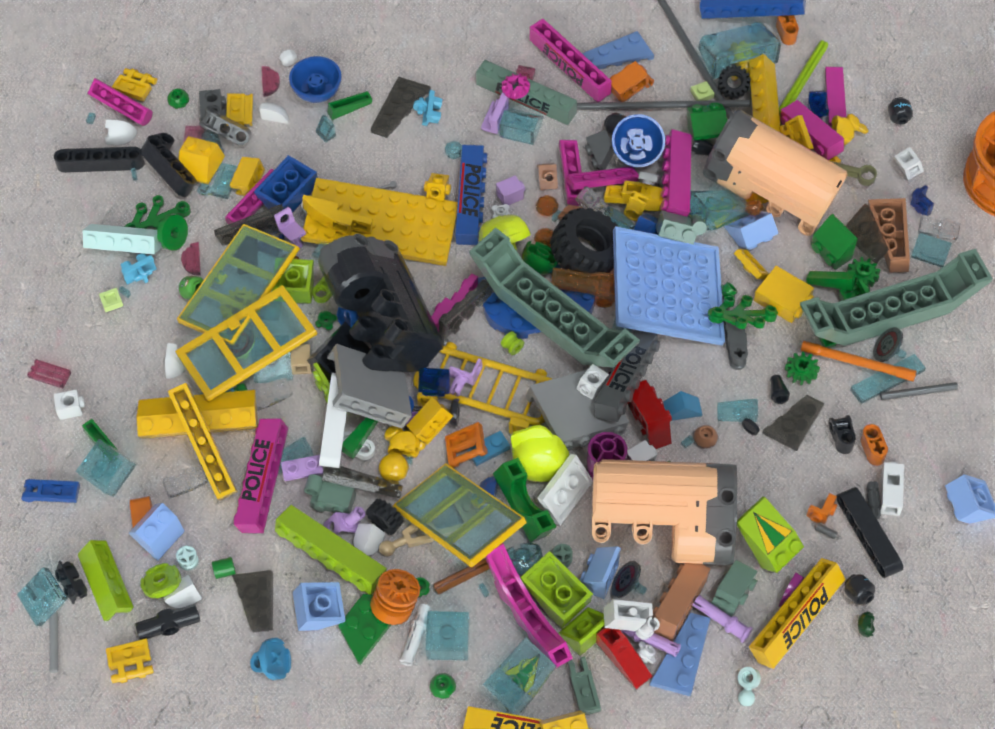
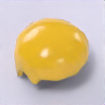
[379,453,409,482]

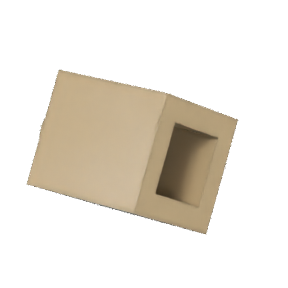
[291,344,312,375]

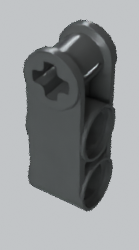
[199,108,252,145]
[724,317,748,370]

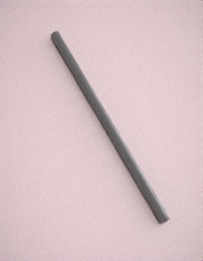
[658,0,733,119]
[577,100,750,110]

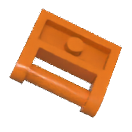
[445,422,488,468]

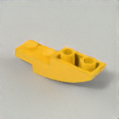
[604,181,663,211]
[302,195,373,236]

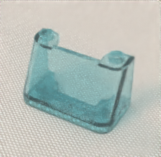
[698,22,781,79]

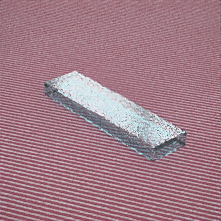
[850,354,926,404]

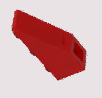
[596,628,653,690]

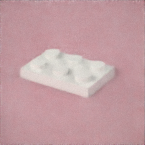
[537,454,593,525]

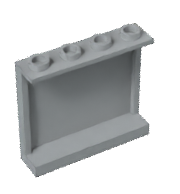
[327,344,412,428]
[526,370,629,451]

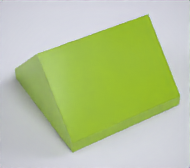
[558,607,605,656]

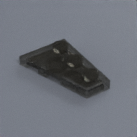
[846,203,889,264]
[762,395,825,451]

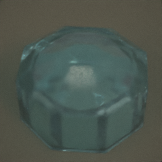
[445,141,462,159]

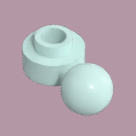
[738,667,761,706]

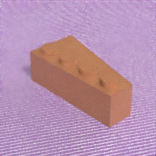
[868,198,910,273]
[652,563,711,641]

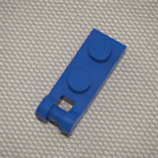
[21,479,80,503]

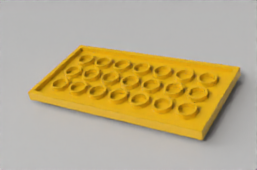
[301,178,458,266]

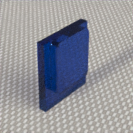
[418,368,450,397]

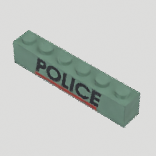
[476,60,577,125]

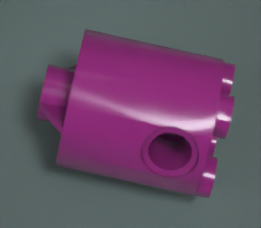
[586,432,627,480]

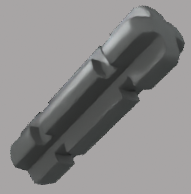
[867,481,881,519]

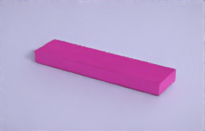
[825,67,846,126]
[566,167,639,190]

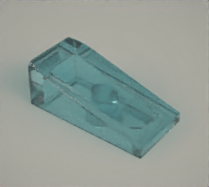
[717,399,758,422]
[278,436,314,474]

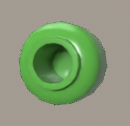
[179,276,203,300]

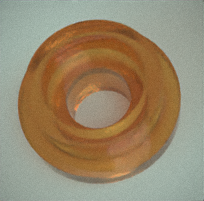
[745,200,764,215]

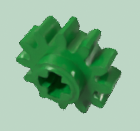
[847,257,880,287]
[785,351,820,385]

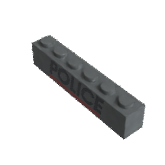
[594,330,660,422]

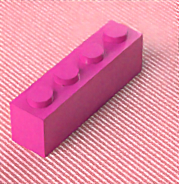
[780,100,844,160]

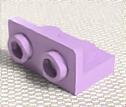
[481,93,509,134]
[281,455,323,481]

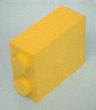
[754,266,814,323]

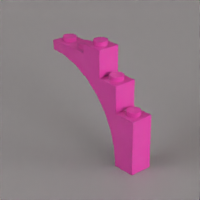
[485,543,573,669]

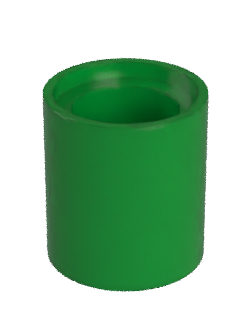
[212,556,236,579]

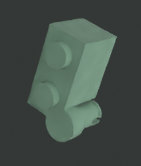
[656,210,707,245]
[711,560,758,617]

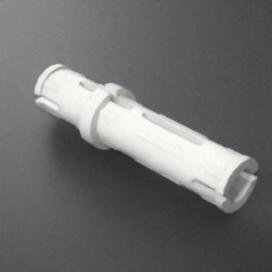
[400,604,432,666]

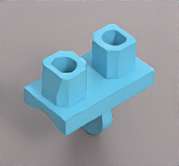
[413,90,443,126]
[121,253,157,285]

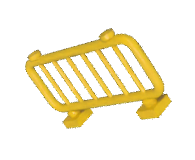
[413,342,552,434]

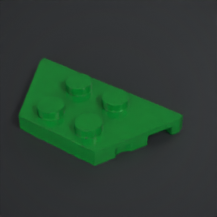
[338,594,391,665]

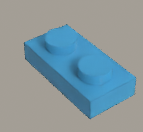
[467,431,510,466]

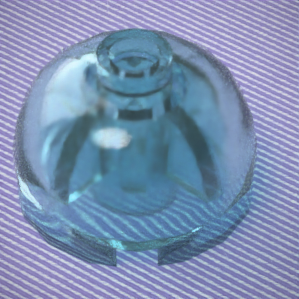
[506,543,543,577]

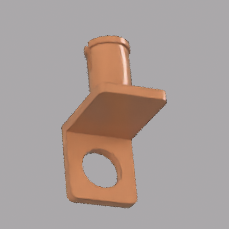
[537,163,558,190]

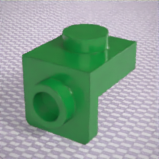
[838,279,870,301]

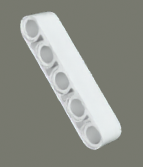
[319,373,347,468]

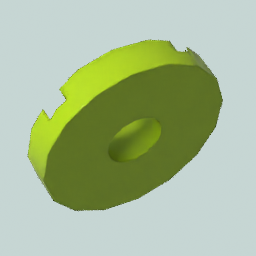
[140,563,181,598]

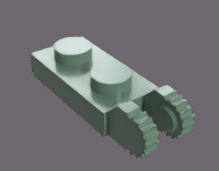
[568,656,601,715]

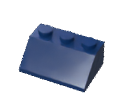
[254,155,318,221]

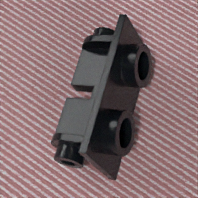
[55,560,88,604]

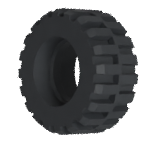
[550,208,618,280]

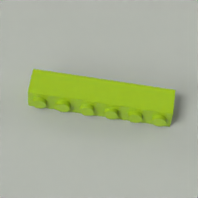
[275,505,387,595]

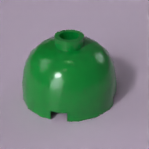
[522,241,559,275]

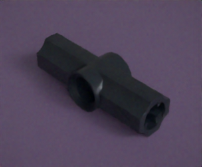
[135,604,201,640]

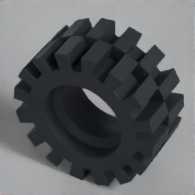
[718,65,750,99]
[366,498,404,535]

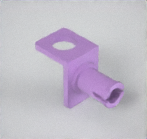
[274,207,306,248]
[448,358,483,396]
[324,506,365,535]

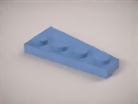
[582,31,654,69]
[650,613,710,697]

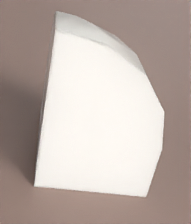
[259,102,289,124]
[105,119,137,145]
[165,343,189,379]
[353,524,385,555]
[164,575,202,608]

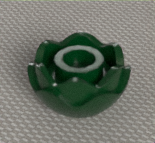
[858,612,875,638]

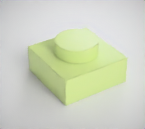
[690,81,715,101]
[99,288,123,312]

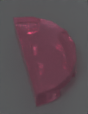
[262,66,280,97]
[181,242,201,276]

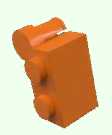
[610,61,654,102]

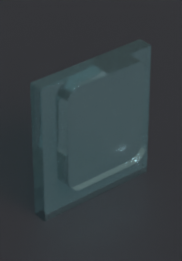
[911,233,952,267]

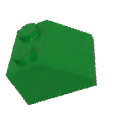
[687,102,727,140]
[811,214,858,270]

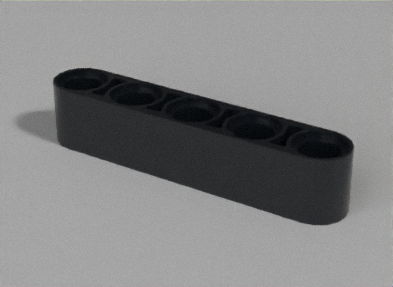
[54,147,145,173]
[836,487,904,578]

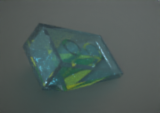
[688,190,752,230]
[483,637,557,715]

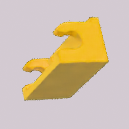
[230,157,265,196]
[406,396,453,445]

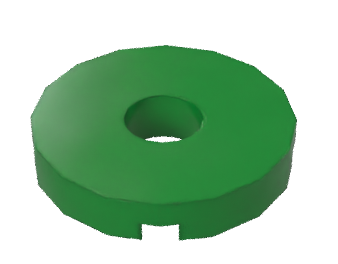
[157,214,188,251]

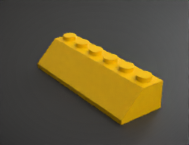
[137,390,258,439]

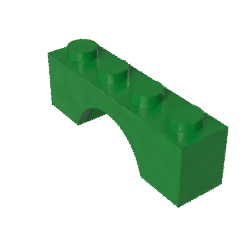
[493,458,556,543]

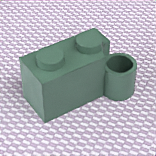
[304,474,356,514]

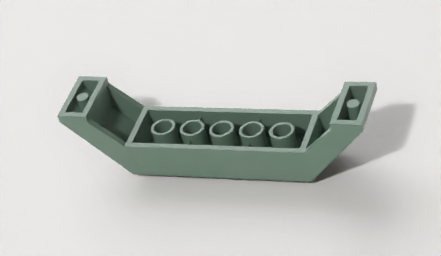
[469,228,640,368]
[800,249,993,346]

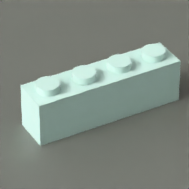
[83,224,162,254]

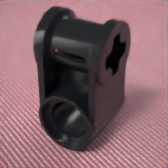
[829,415,856,454]

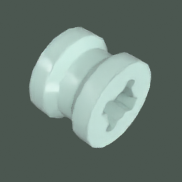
[176,546,199,571]

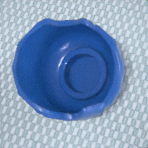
[337,307,359,327]

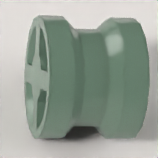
[553,544,573,568]

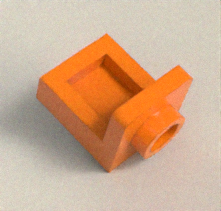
[807,493,838,524]

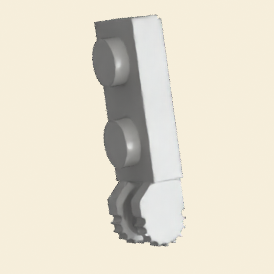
[639,171,661,187]

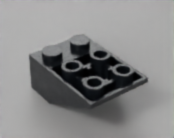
[307,322,370,383]

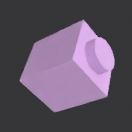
[496,175,525,205]

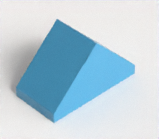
[663,391,703,421]

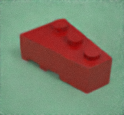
[628,380,672,449]

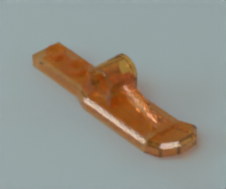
[551,268,615,308]

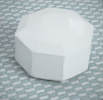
[279,49,298,67]

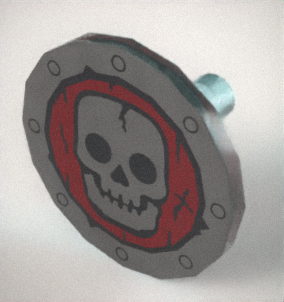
[873,327,907,362]
[611,561,647,598]

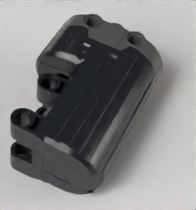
[318,234,444,372]

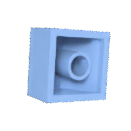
[724,210,779,250]
[945,474,995,524]
[129,503,185,561]
[580,546,621,599]
[293,582,346,631]

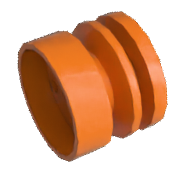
[370,569,420,625]

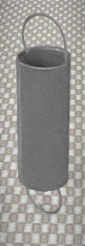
[811,523,841,539]

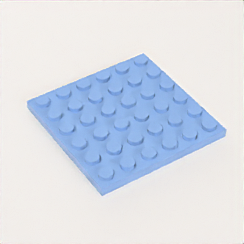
[613,226,725,346]

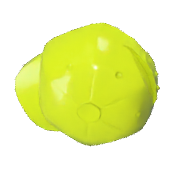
[479,214,531,250]
[511,425,569,482]

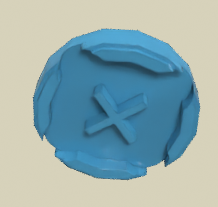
[250,638,291,680]

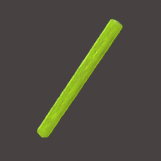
[779,40,828,116]

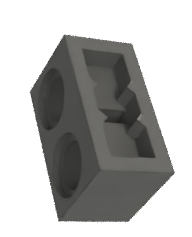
[199,89,226,130]

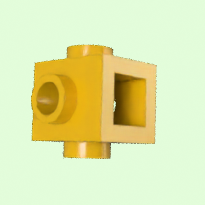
[424,173,451,201]

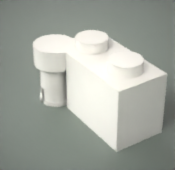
[603,599,660,640]

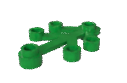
[124,195,191,234]
[707,295,778,329]

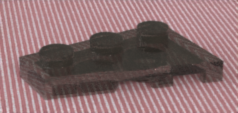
[232,570,273,632]

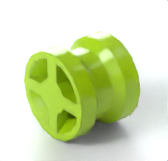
[501,331,525,356]

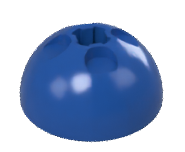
[289,56,341,103]
[612,114,665,168]

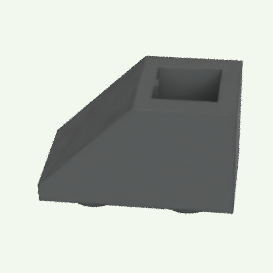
[585,130,614,170]

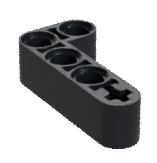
[140,133,197,197]

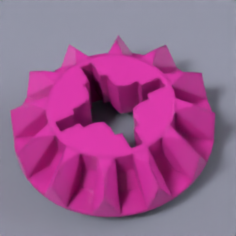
[502,73,530,99]

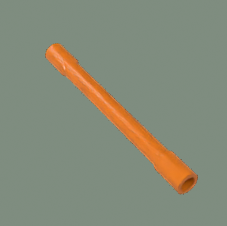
[801,340,917,382]

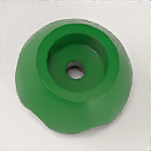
[167,88,189,109]
[430,673,456,699]

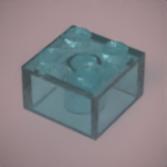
[75,439,137,497]
[426,611,470,660]

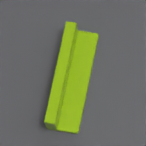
[78,540,134,621]

